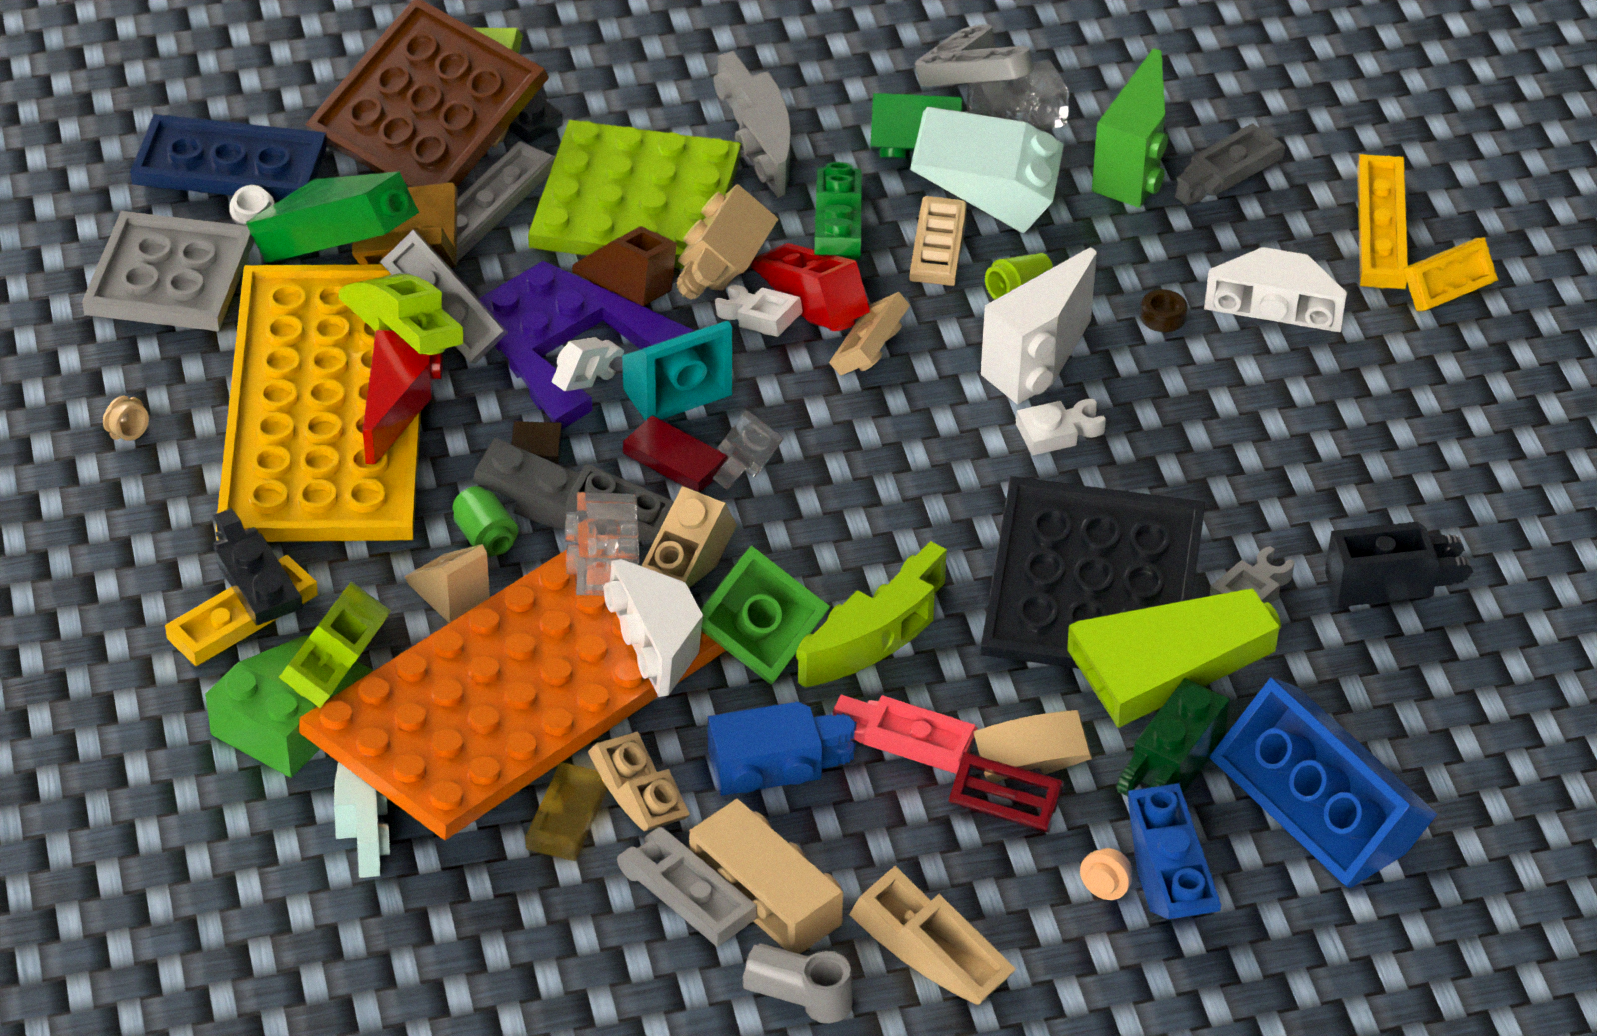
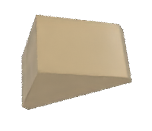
[404,544,490,623]

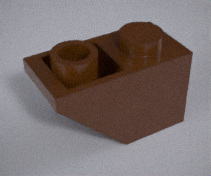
[572,226,677,306]

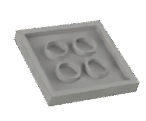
[82,211,254,331]

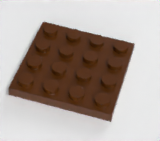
[305,0,549,188]

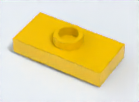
[1403,237,1498,311]

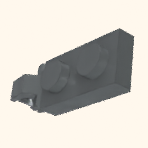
[1175,123,1285,206]

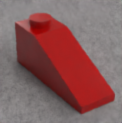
[751,243,870,331]
[363,330,443,464]

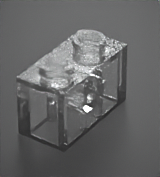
[966,60,1069,131]
[565,492,639,596]

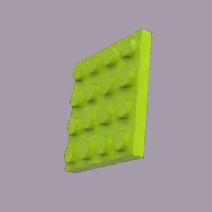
[528,120,741,269]

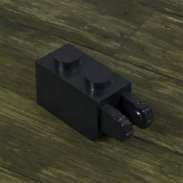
[1325,521,1474,607]

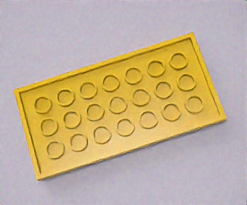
[215,264,421,542]

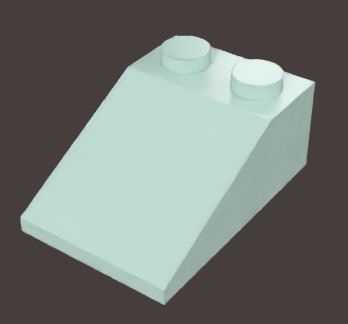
[910,107,1064,234]

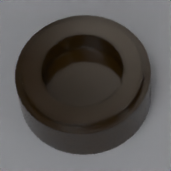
[1140,289,1187,332]

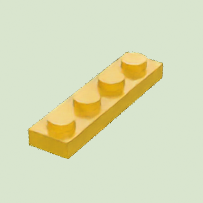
[1357,154,1408,289]

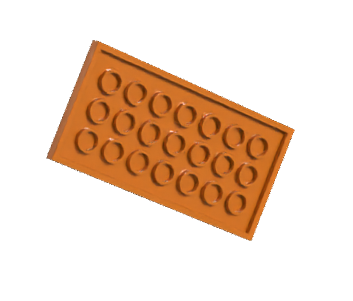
[299,536,726,841]

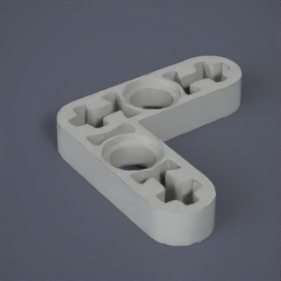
[915,24,1034,86]

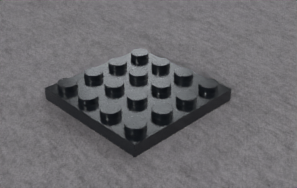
[981,476,1206,669]

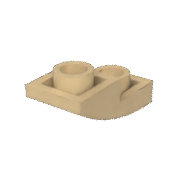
[973,710,1093,783]
[588,732,690,831]

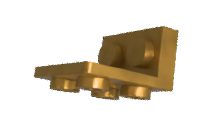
[352,183,457,268]

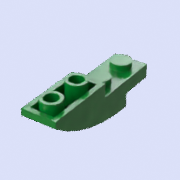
[814,162,862,260]

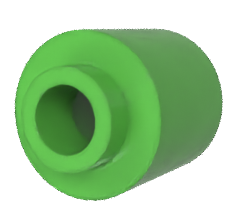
[452,486,518,557]

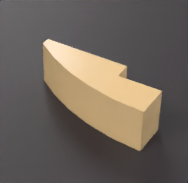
[849,866,1016,1005]

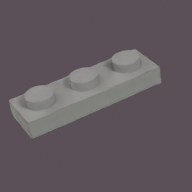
[380,230,508,364]

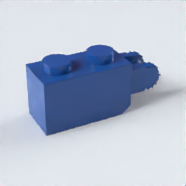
[708,702,856,796]

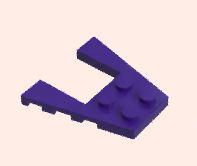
[478,261,695,429]

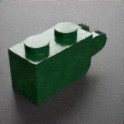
[1116,678,1230,797]

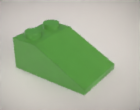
[1092,48,1168,208]
[205,635,374,778]

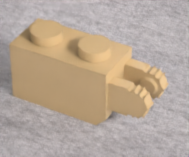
[676,184,778,300]

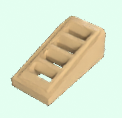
[909,196,967,286]

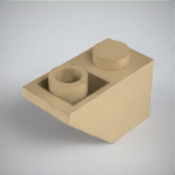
[642,486,737,588]

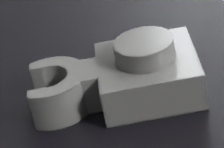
[1209,546,1295,604]

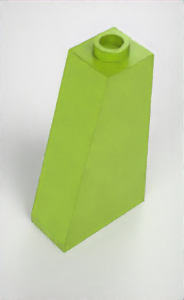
[1068,588,1281,728]

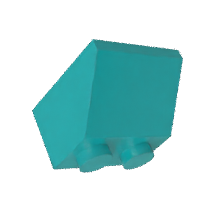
[622,321,732,421]

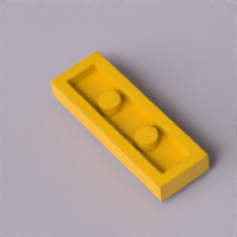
[165,555,318,667]

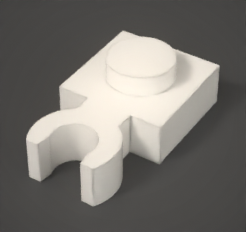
[715,285,803,337]
[551,337,624,391]
[1016,399,1106,456]

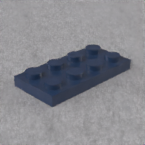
[130,114,327,201]

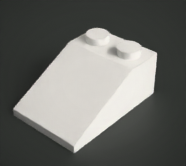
[981,247,1097,405]

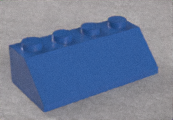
[1209,677,1437,888]

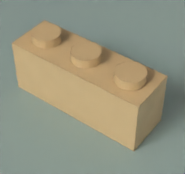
[689,798,843,954]

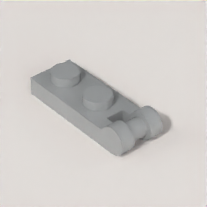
[617,827,757,947]

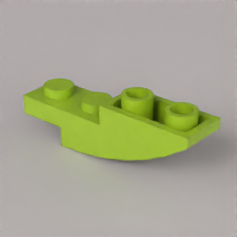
[339,273,463,355]
[796,541,947,688]
[279,581,391,708]

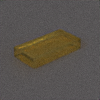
[525,762,608,861]

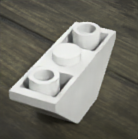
[1204,247,1347,332]
[604,559,703,697]

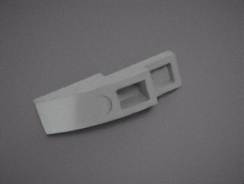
[714,51,791,197]

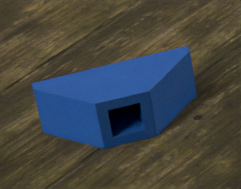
[1128,784,1221,919]

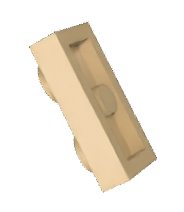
[829,292,910,376]

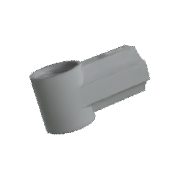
[743,943,853,1023]

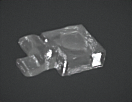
[713,409,784,490]

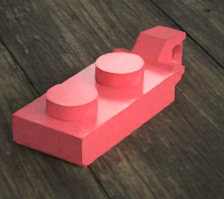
[833,695,978,774]

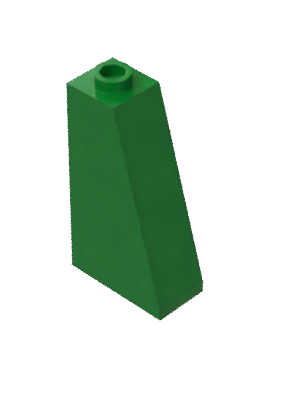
[245,171,419,263]

